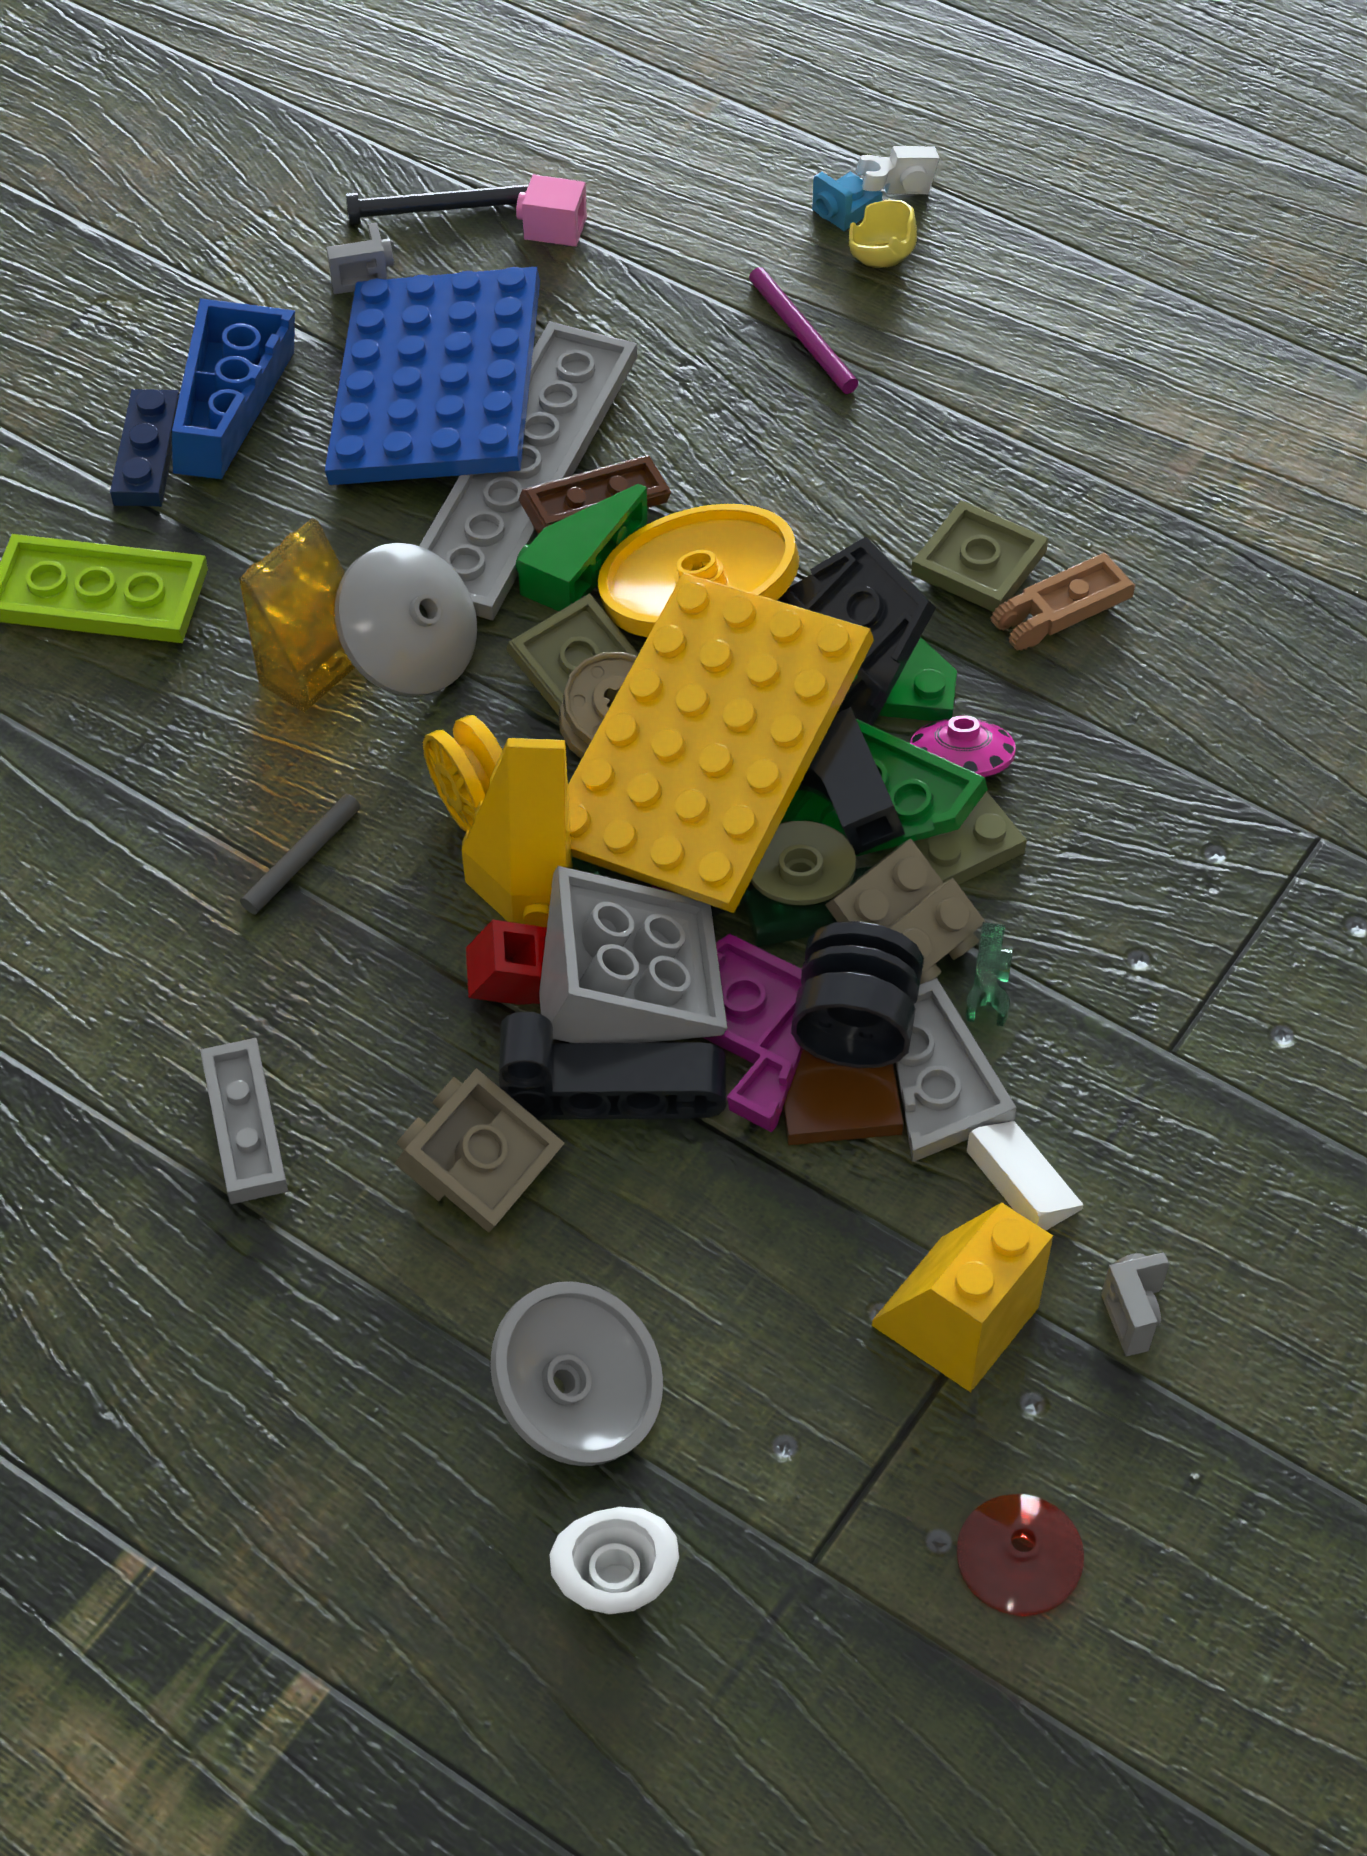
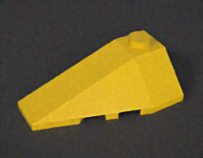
[461,738,573,927]

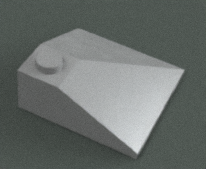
[539,866,727,1043]

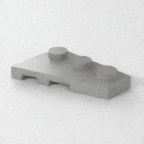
[895,978,1017,1163]

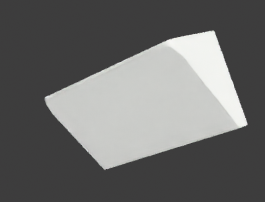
[967,1121,1083,1231]

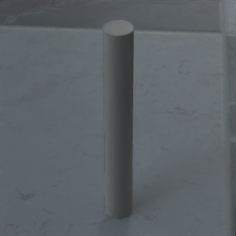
[240,794,360,915]

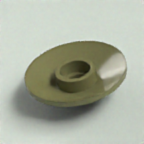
[751,821,856,905]

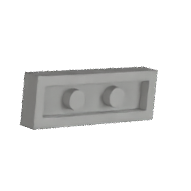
[200,1038,288,1204]

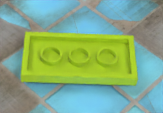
[0,534,208,643]

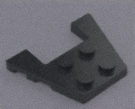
[777,537,936,726]

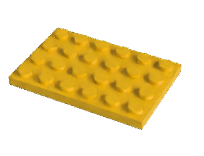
[568,573,874,913]

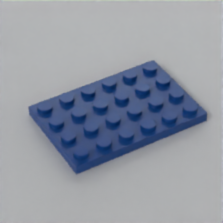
[325,267,540,485]

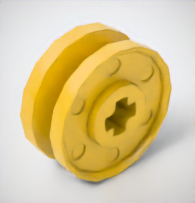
[423,715,502,832]

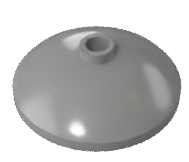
[334,543,477,697]
[491,1282,663,1466]

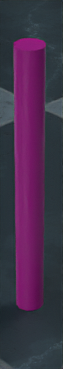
[749,267,859,394]

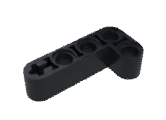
[499,1011,726,1120]

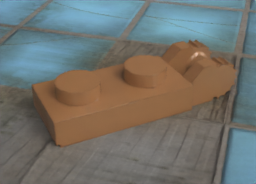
[990,553,1135,651]

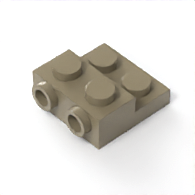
[825,839,986,984]
[395,1068,565,1233]

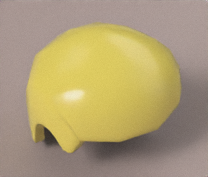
[849,199,917,268]

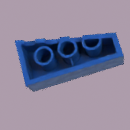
[172,298,295,479]

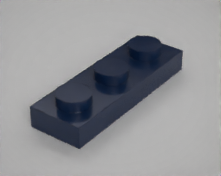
[110,389,180,507]

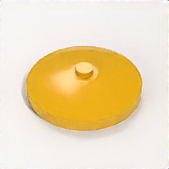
[598,504,799,638]

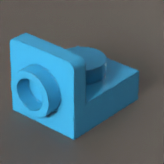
[812,171,883,231]

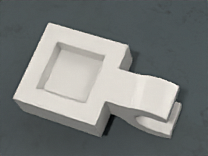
[856,146,940,194]

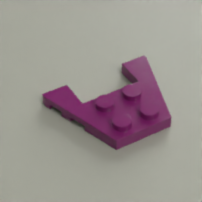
[702,934,803,1132]

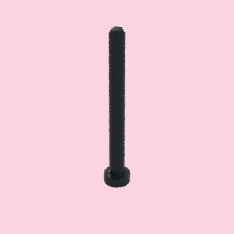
[346,184,529,225]

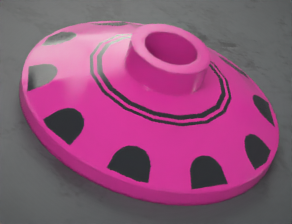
[910,716,1016,777]

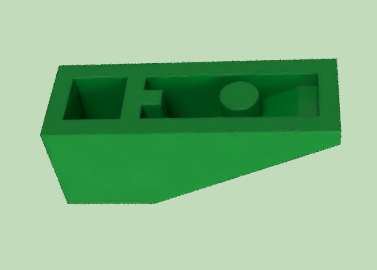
[516,484,648,611]

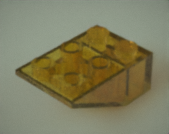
[239,518,355,712]

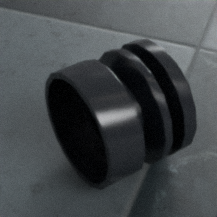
[791,921,924,1068]

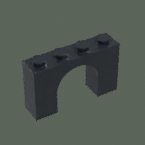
[711,707,905,917]

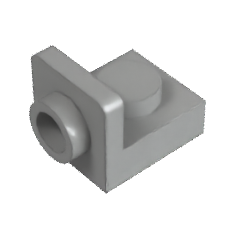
[326,223,394,294]
[1101,1253,1169,1356]

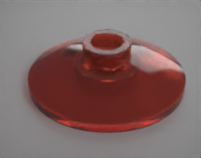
[957,1494,1084,1616]

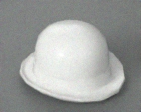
[549,1507,679,1614]

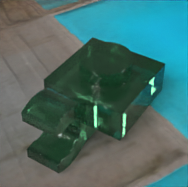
[965,922,1013,1026]

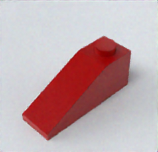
[466,920,547,1005]

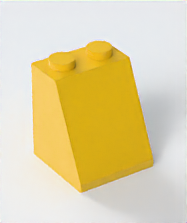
[872,1202,1053,1393]

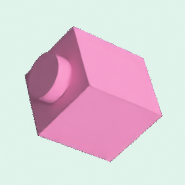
[516,175,587,247]

